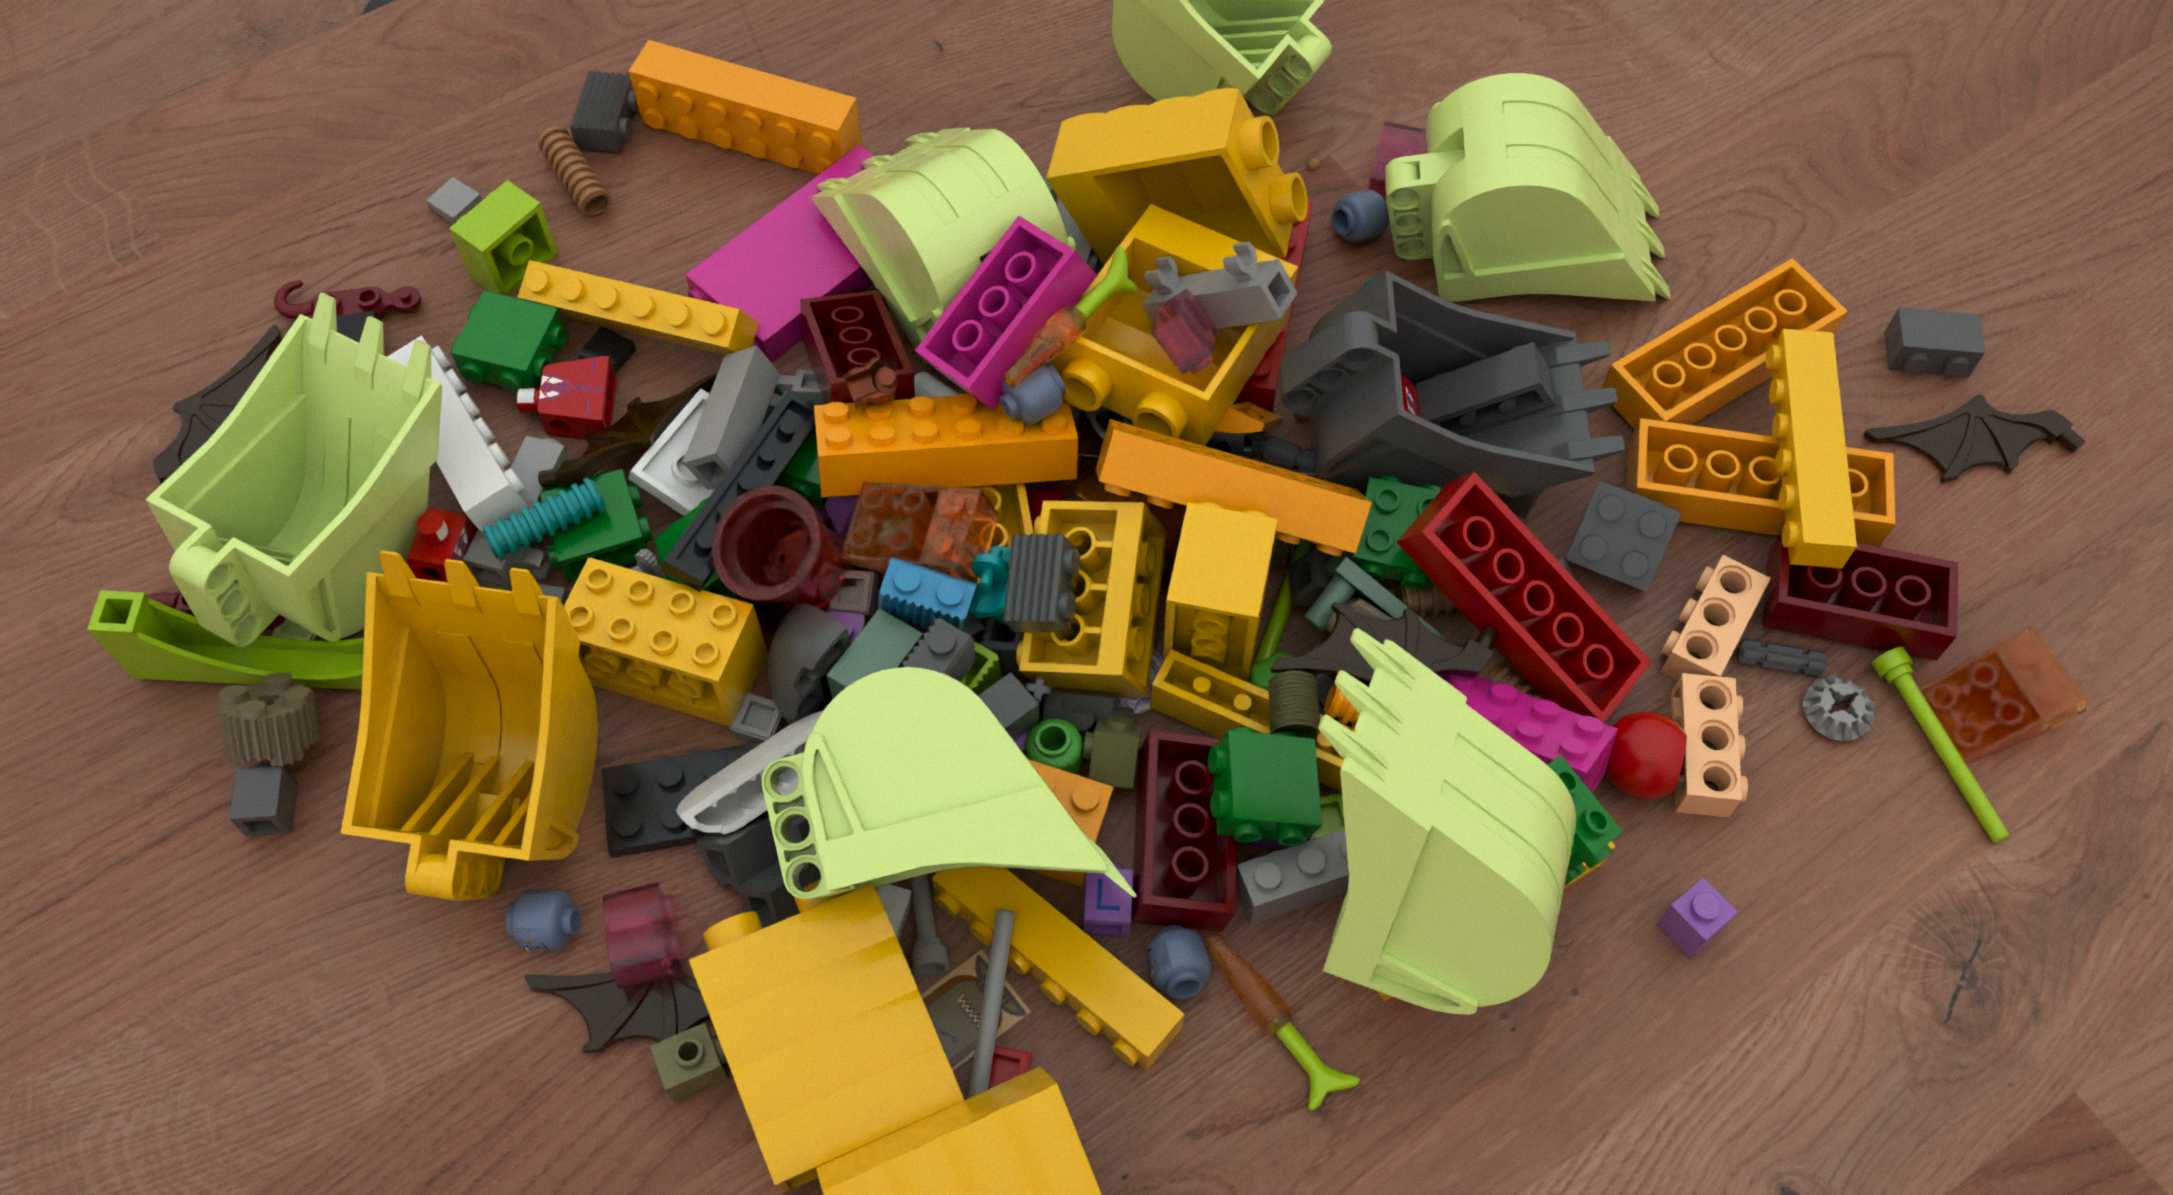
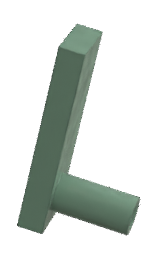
[1304,555,1444,639]

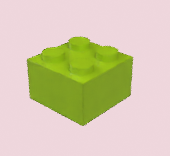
[449,180,559,296]

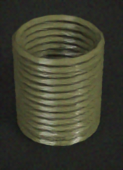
[1268,670,1320,739]

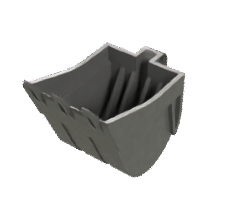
[1279,270,1625,497]

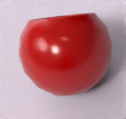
[1605,711,1687,800]

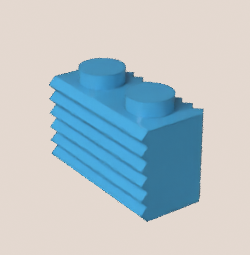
[877,557,977,631]

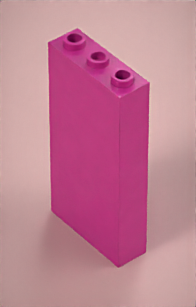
[685,145,874,363]

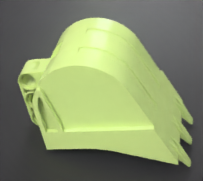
[1112,0,1332,115]
[1385,73,1670,302]
[811,127,1076,365]
[145,293,442,647]
[1318,628,1576,1015]
[762,667,1137,899]

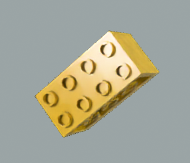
[1016,501,1167,699]
[1163,502,1278,682]
[564,557,768,727]

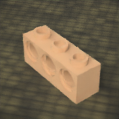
[1660,555,1771,680]
[1671,673,1748,818]

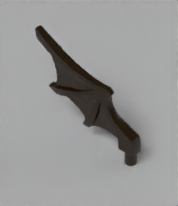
[153,325,282,484]
[538,374,717,488]
[1864,395,2086,483]
[1270,602,1499,685]
[525,949,711,1054]

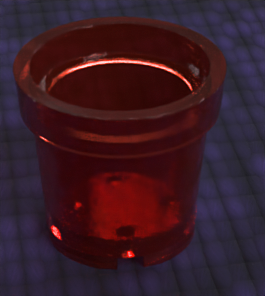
[712,486,850,608]

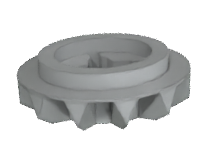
[1803,673,1876,741]

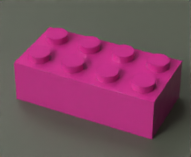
[915,216,1097,411]
[1439,674,1618,793]

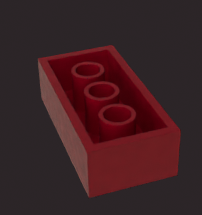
[800,290,915,404]
[1763,532,1959,661]
[1131,730,1237,932]

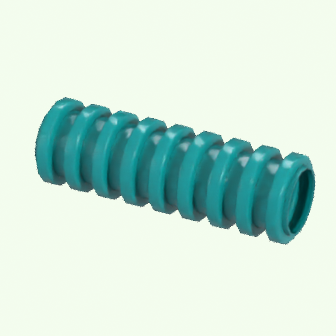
[482,477,606,561]

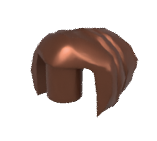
[843,357,898,408]

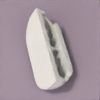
[676,711,823,834]

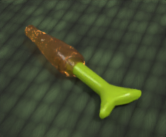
[1003,246,1138,388]
[1205,932,1360,1111]

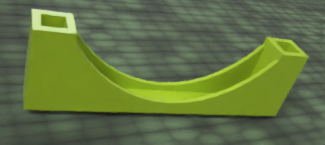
[87,590,364,690]

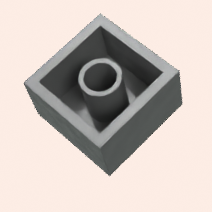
[1565,479,1682,592]

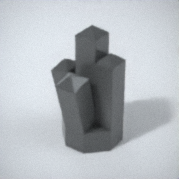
[1043,687,1136,743]

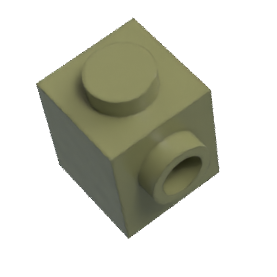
[1083,715,1142,789]
[650,1022,729,1103]

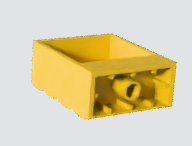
[1046,88,1308,265]
[1053,204,1298,446]
[689,879,964,1194]
[816,1066,1102,1195]

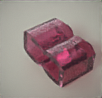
[1368,121,1427,199]
[1150,289,1219,374]
[603,882,682,989]

